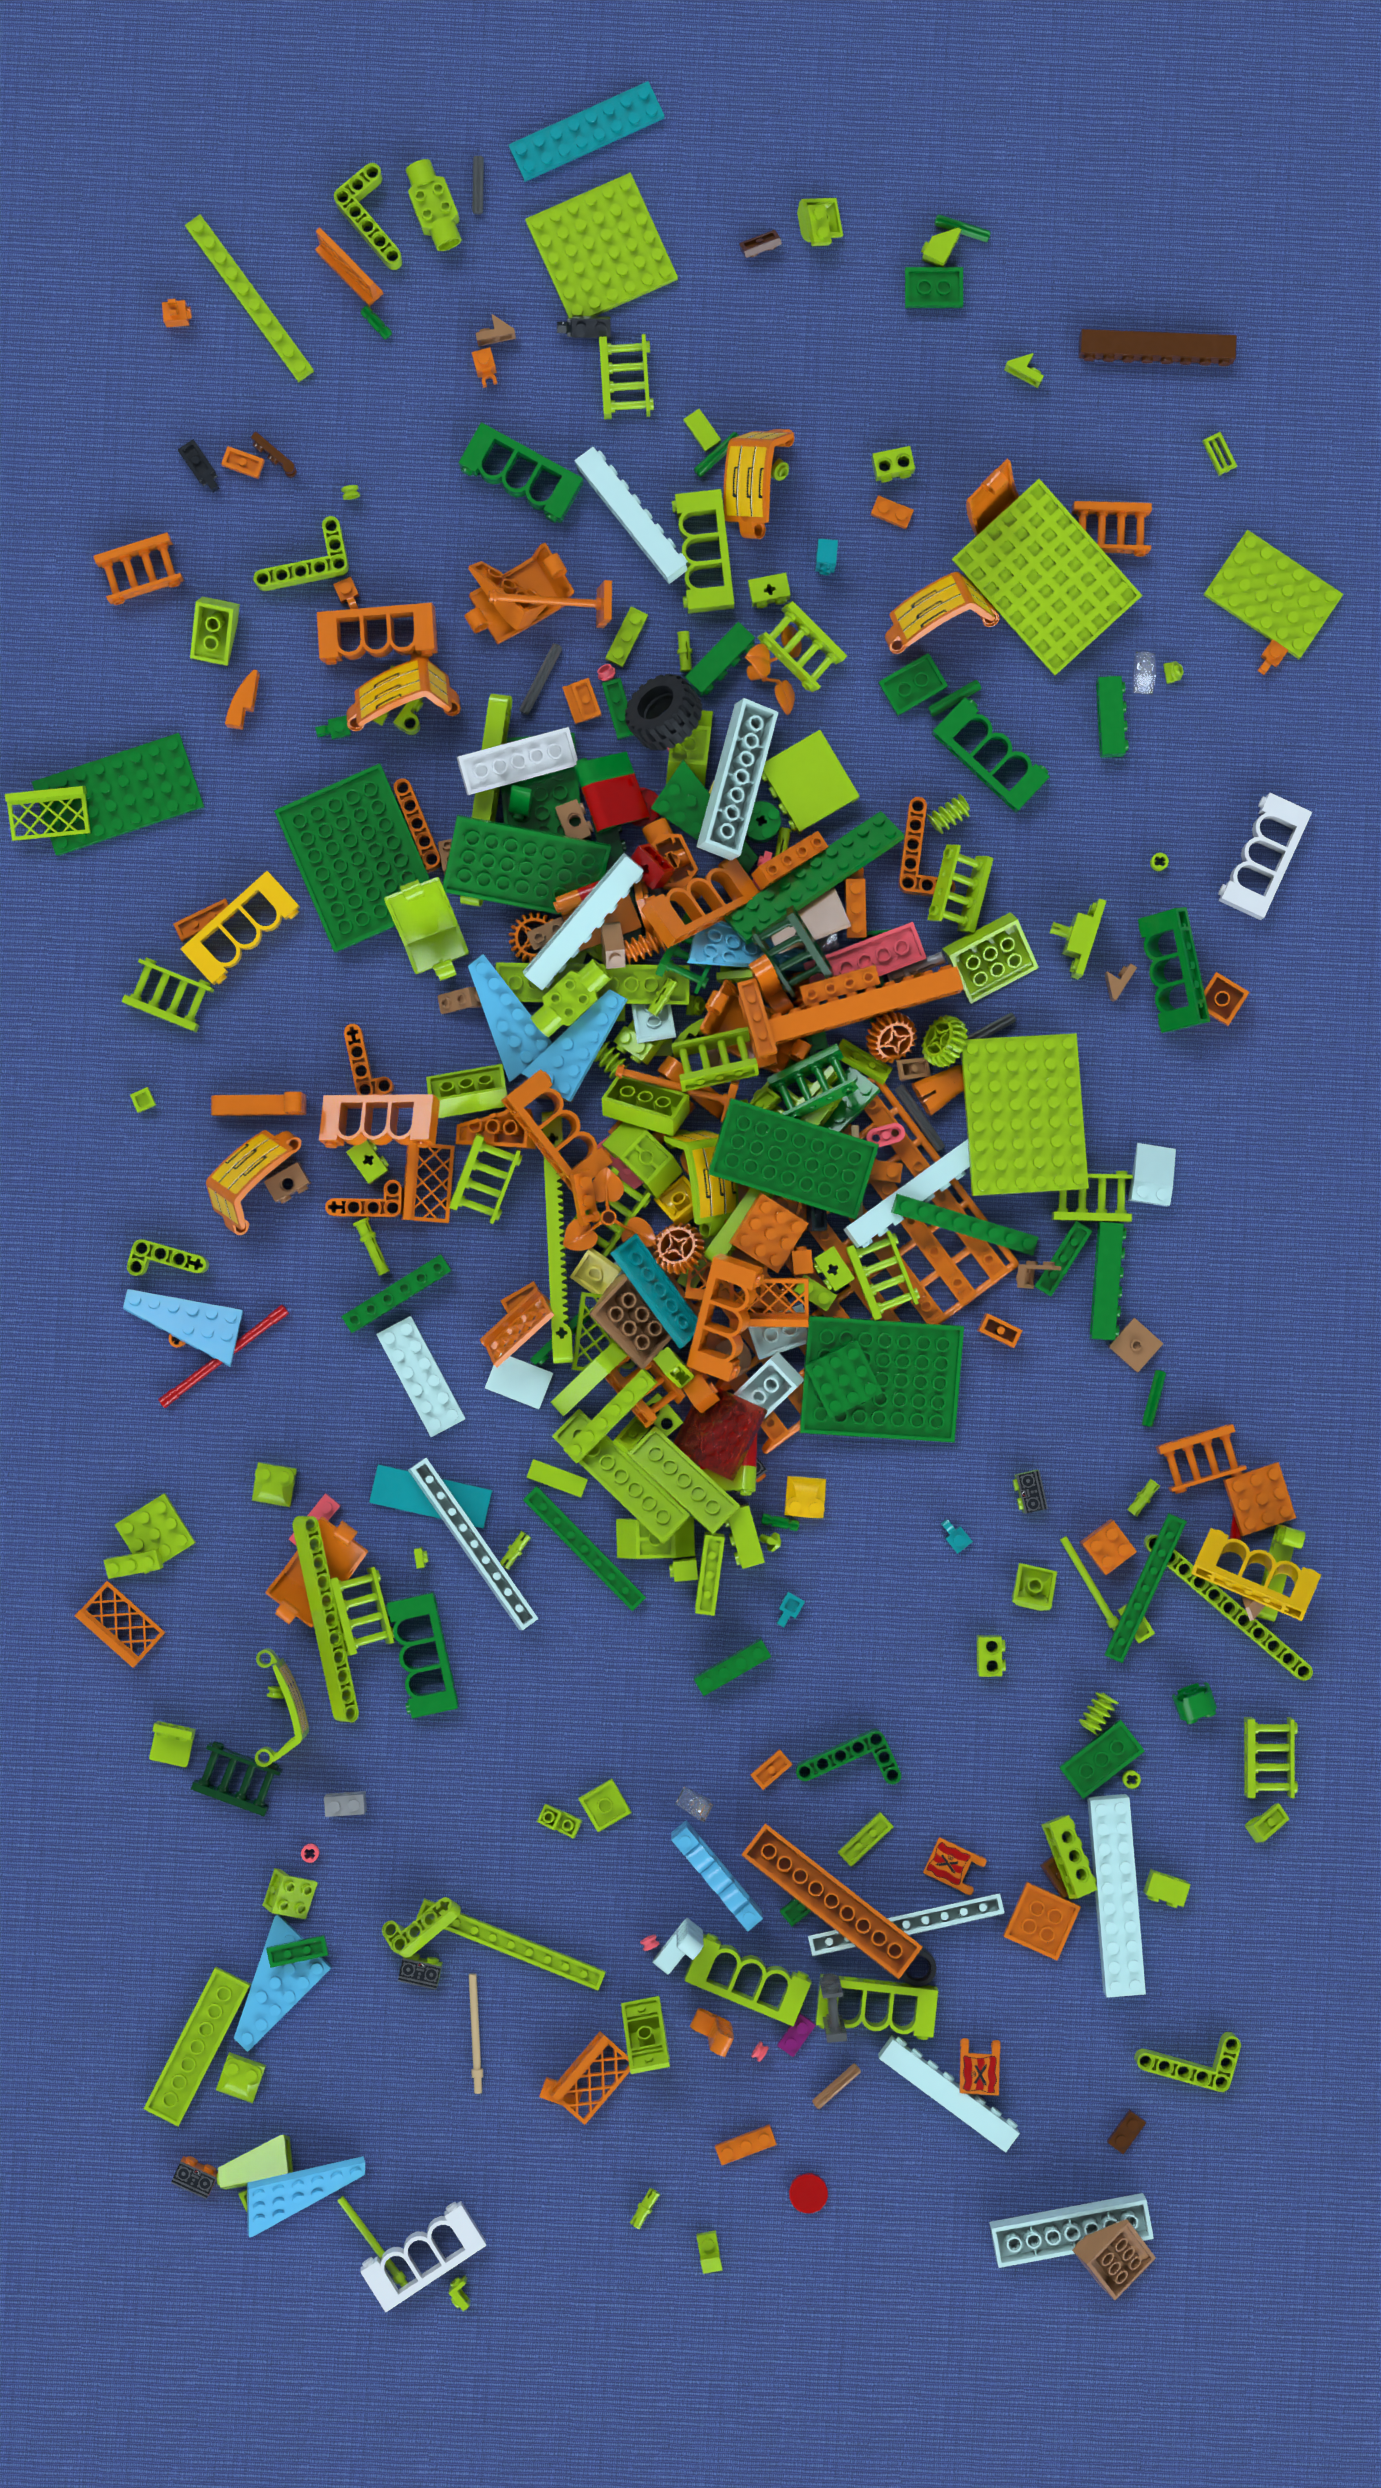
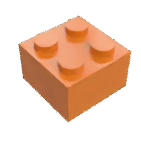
[1204,972,1250,1026]
[1080,1519,1137,1575]

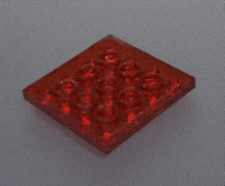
[674,1387,768,1481]

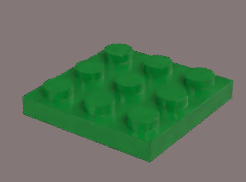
[804,1340,883,1419]

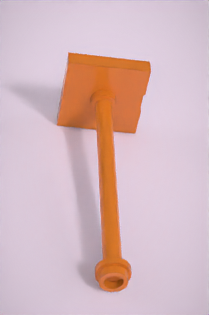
[488,580,612,628]
[615,1064,740,1122]

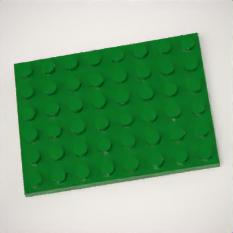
[274,763,431,953]
[799,1316,964,1443]

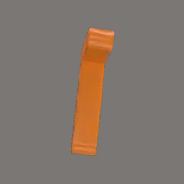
[394,778,442,873]
[898,797,956,897]
[211,1092,307,1116]

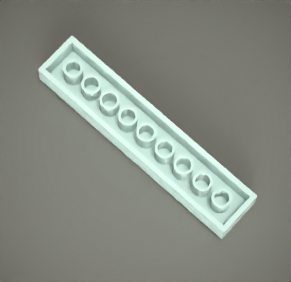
[1087,1794,1146,1997]

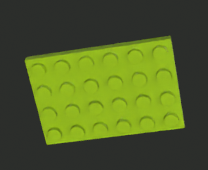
[1203,530,1343,659]

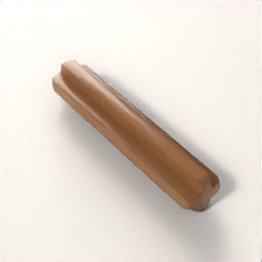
[812,2063,861,2109]

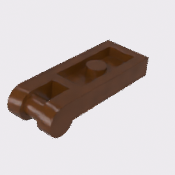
[251,431,297,478]

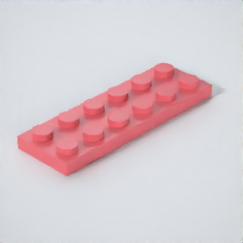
[803,922,927,983]

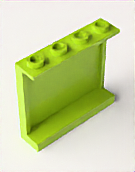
[761,730,860,834]

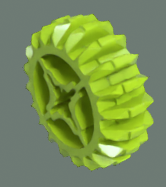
[921,1015,968,1068]

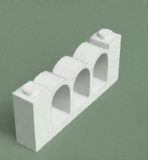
[1218,793,1312,920]
[360,2201,486,2312]

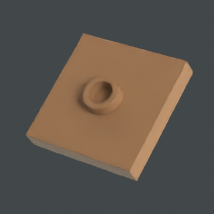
[1108,1318,1163,1373]

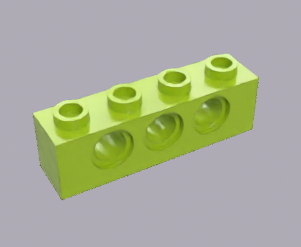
[1041,1815,1098,1899]

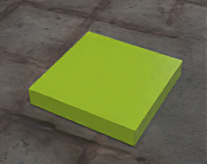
[578,1778,632,1832]

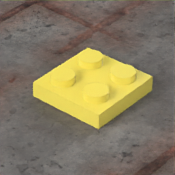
[570,1248,622,1299]

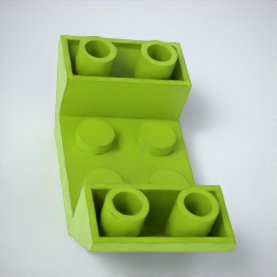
[666,710,713,787]
[601,1122,683,1199]
[616,1517,695,1559]

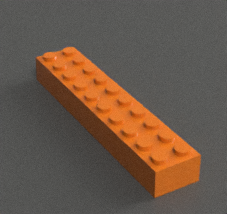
[768,964,964,1045]
[742,1823,923,1980]

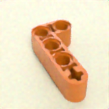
[748,954,794,1016]
[344,1024,394,1095]
[657,1055,724,1119]
[325,1180,403,1217]
[690,2008,734,2057]

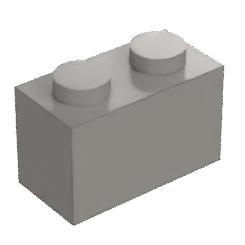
[324,1791,367,1817]

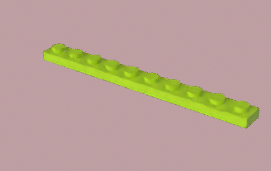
[185,214,314,383]
[417,1898,606,1991]

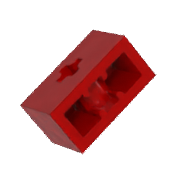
[631,843,675,890]

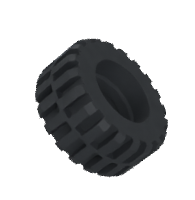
[625,674,702,751]

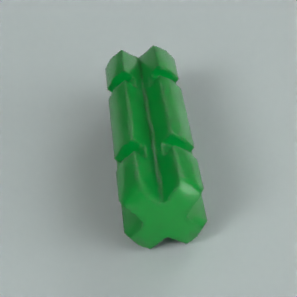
[360,306,392,340]
[761,1514,800,1531]

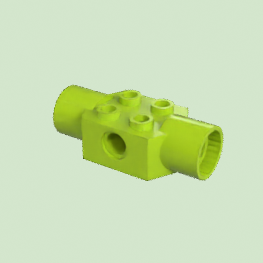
[405,159,462,251]
[530,959,611,1037]

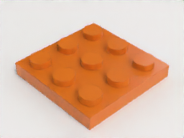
[729,1193,809,1273]
[1223,1462,1296,1536]
[1003,1882,1081,1960]

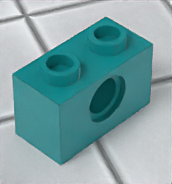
[815,539,838,575]

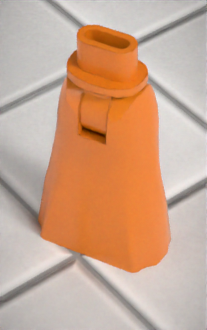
[911,1065,964,1116]

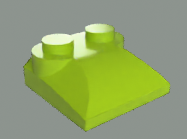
[797,198,843,242]
[252,1462,297,1507]
[1012,1563,1057,1611]
[216,2052,266,2103]

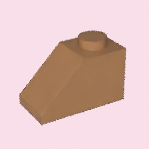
[601,922,625,969]

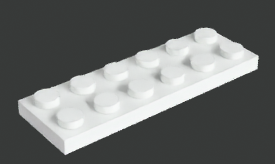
[457,727,578,795]

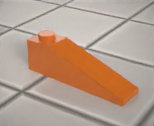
[468,561,548,630]
[455,1108,536,1149]

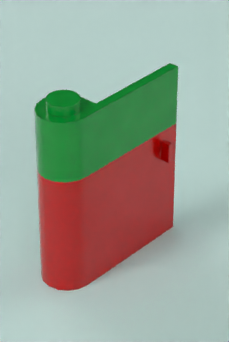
[574,751,650,833]

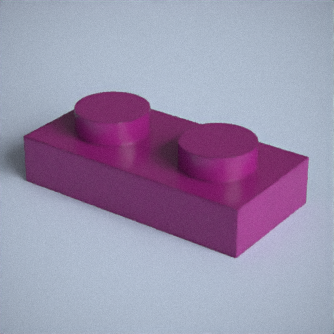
[777,2012,816,2057]

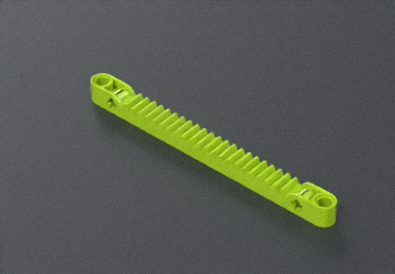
[542,1111,573,1364]

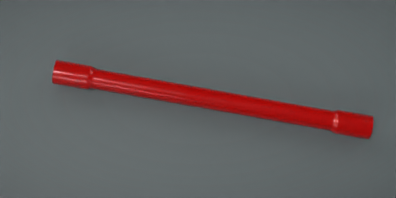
[158,1304,289,1408]

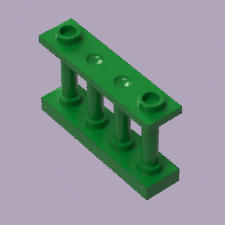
[655,913,712,994]
[767,1043,859,1120]

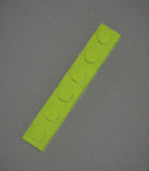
[563,1368,658,1464]

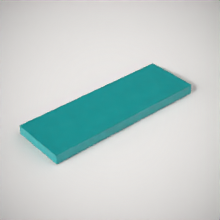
[610,1234,698,1349]
[369,1464,492,1528]

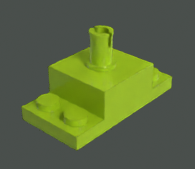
[1049,899,1106,979]
[621,1996,670,2074]

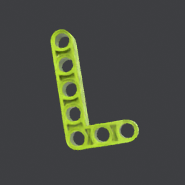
[334,163,402,270]
[254,516,349,591]
[550,1341,628,1417]
[1257,1524,1305,1622]
[1134,2032,1241,2092]

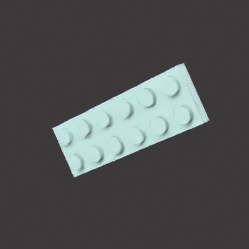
[376,1316,466,1437]

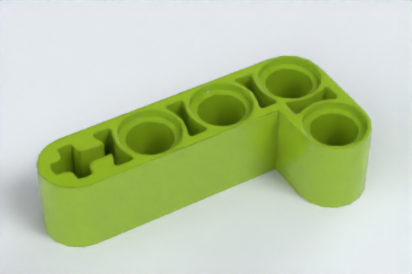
[127,1239,209,1276]
[382,1897,461,1958]

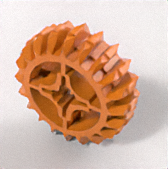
[509,912,553,963]
[865,1011,917,1063]
[653,1222,705,1275]

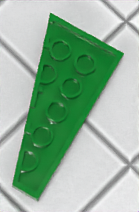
[651,759,758,873]

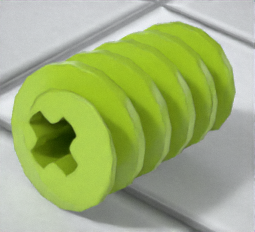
[927,794,970,834]
[594,1041,630,1079]
[1078,1692,1119,1736]

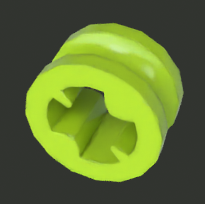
[341,485,360,500]
[1150,853,1169,871]
[266,1686,284,1699]
[1122,1770,1141,1789]

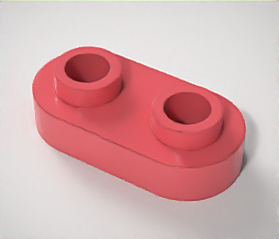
[866,1123,905,1148]

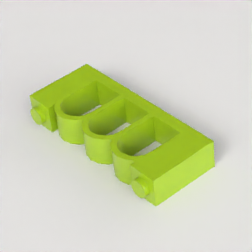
[672,489,734,614]
[684,1933,811,2026]
[815,1974,938,2040]

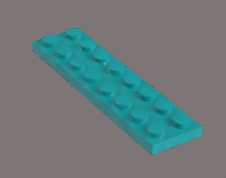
[508,81,665,182]

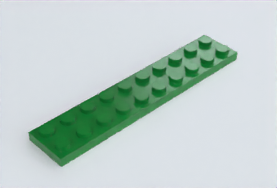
[724,811,905,945]

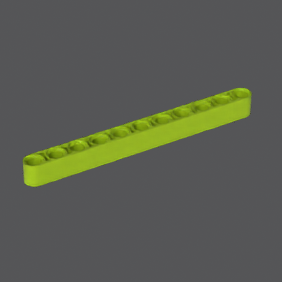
[460,694,512,907]
[704,1084,843,1262]
[292,1516,359,1722]
[1143,1534,1313,1681]

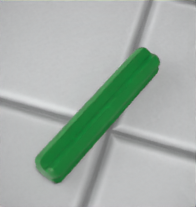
[934,214,991,242]
[694,432,739,477]
[928,680,981,717]
[1142,1370,1166,1427]

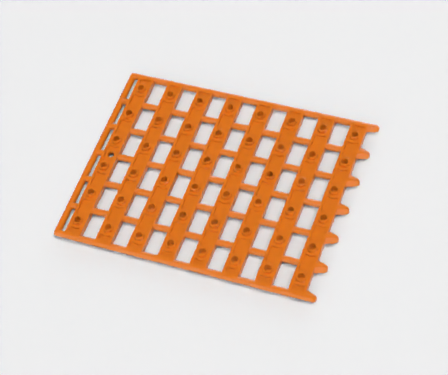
[647,1077,1019,1454]

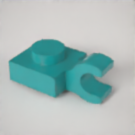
[941,1519,973,1554]
[777,1592,805,1628]

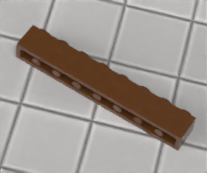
[1079,329,1237,366]

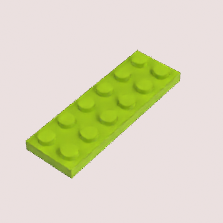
[628,1426,740,1535]

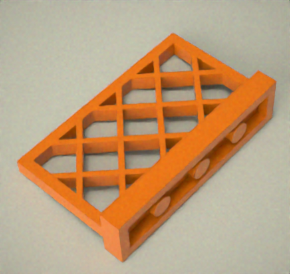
[315,227,383,307]
[401,1143,455,1223]
[684,1254,768,1310]
[729,1278,809,1327]
[479,1287,554,1368]
[74,1581,166,1668]
[548,2031,630,2125]

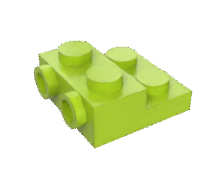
[613,1019,666,1065]

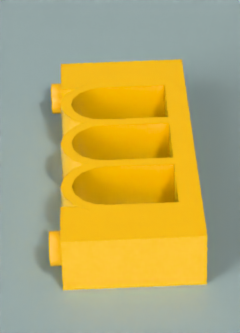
[181,871,300,985]
[1191,1528,1321,1621]

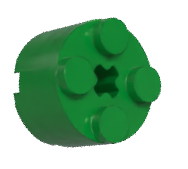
[746,801,781,844]
[1172,1683,1217,1724]

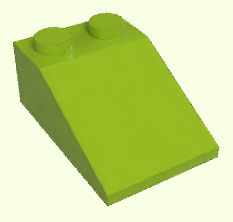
[190,596,240,666]

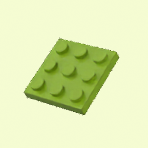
[115,1493,196,1574]

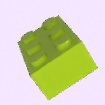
[725,1503,765,1569]

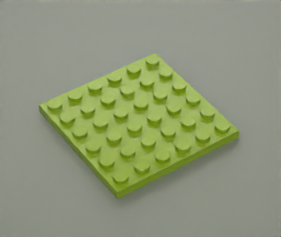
[525,172,678,318]

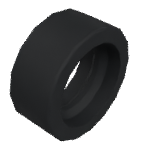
[901,1948,937,1987]

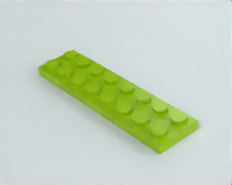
[552,1409,691,1544]
[143,1967,251,2126]

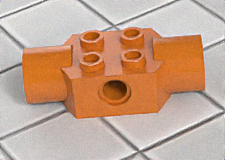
[642,818,702,907]

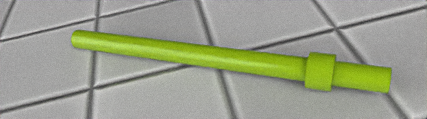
[1060,1536,1119,1631]
[337,2196,408,2287]

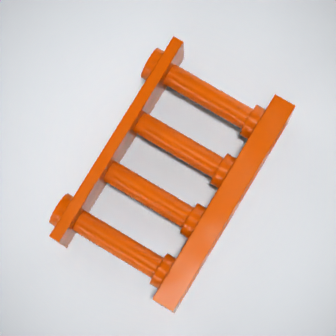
[1072,501,1152,557]
[93,532,184,605]
[737,978,777,1069]
[605,1356,686,1428]
[1156,1424,1247,1494]

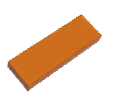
[173,898,234,942]

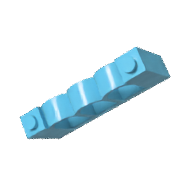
[671,1820,763,1931]

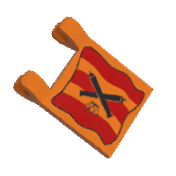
[923,1837,987,1896]
[959,2038,1000,2096]

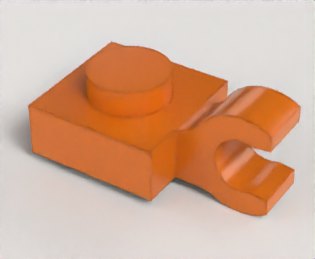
[333,577,359,609]
[1258,639,1288,675]

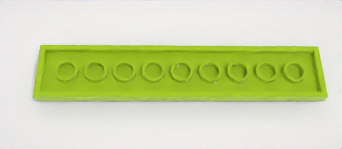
[496,962,690,1005]

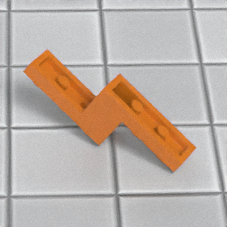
[844,867,867,938]

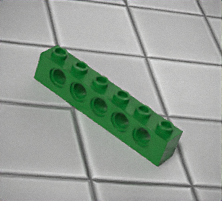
[341,1254,453,1333]

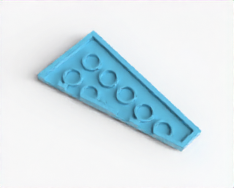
[687,921,808,972]
[468,954,552,1082]
[521,989,628,1102]
[123,1289,243,1367]

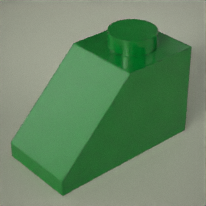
[509,785,533,820]

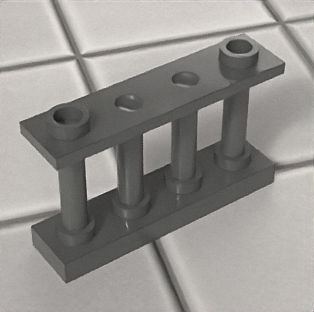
[819,1973,847,2043]

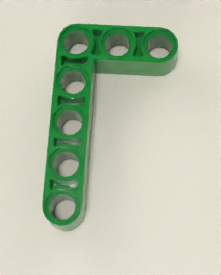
[795,1729,901,1785]

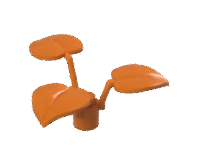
[745,625,802,716]
[563,1167,656,1251]

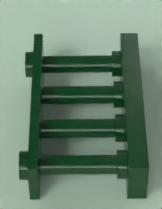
[751,905,833,997]
[190,1741,283,1817]

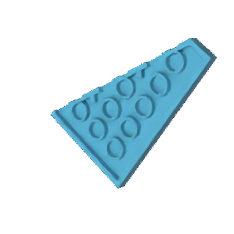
[234,1914,332,2052]
[247,2156,365,2237]

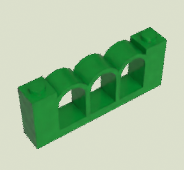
[459,422,584,523]
[932,697,1050,813]
[1138,907,1210,1033]
[385,1592,459,1718]

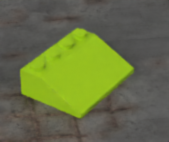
[942,912,1039,1004]

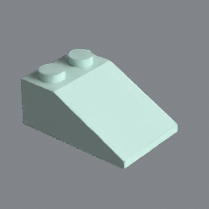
[1128,1143,1176,1207]
[733,1352,804,1424]

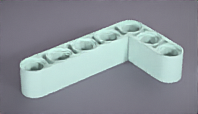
[652,1918,704,1975]

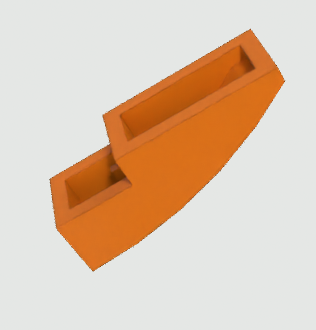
[225,670,260,730]

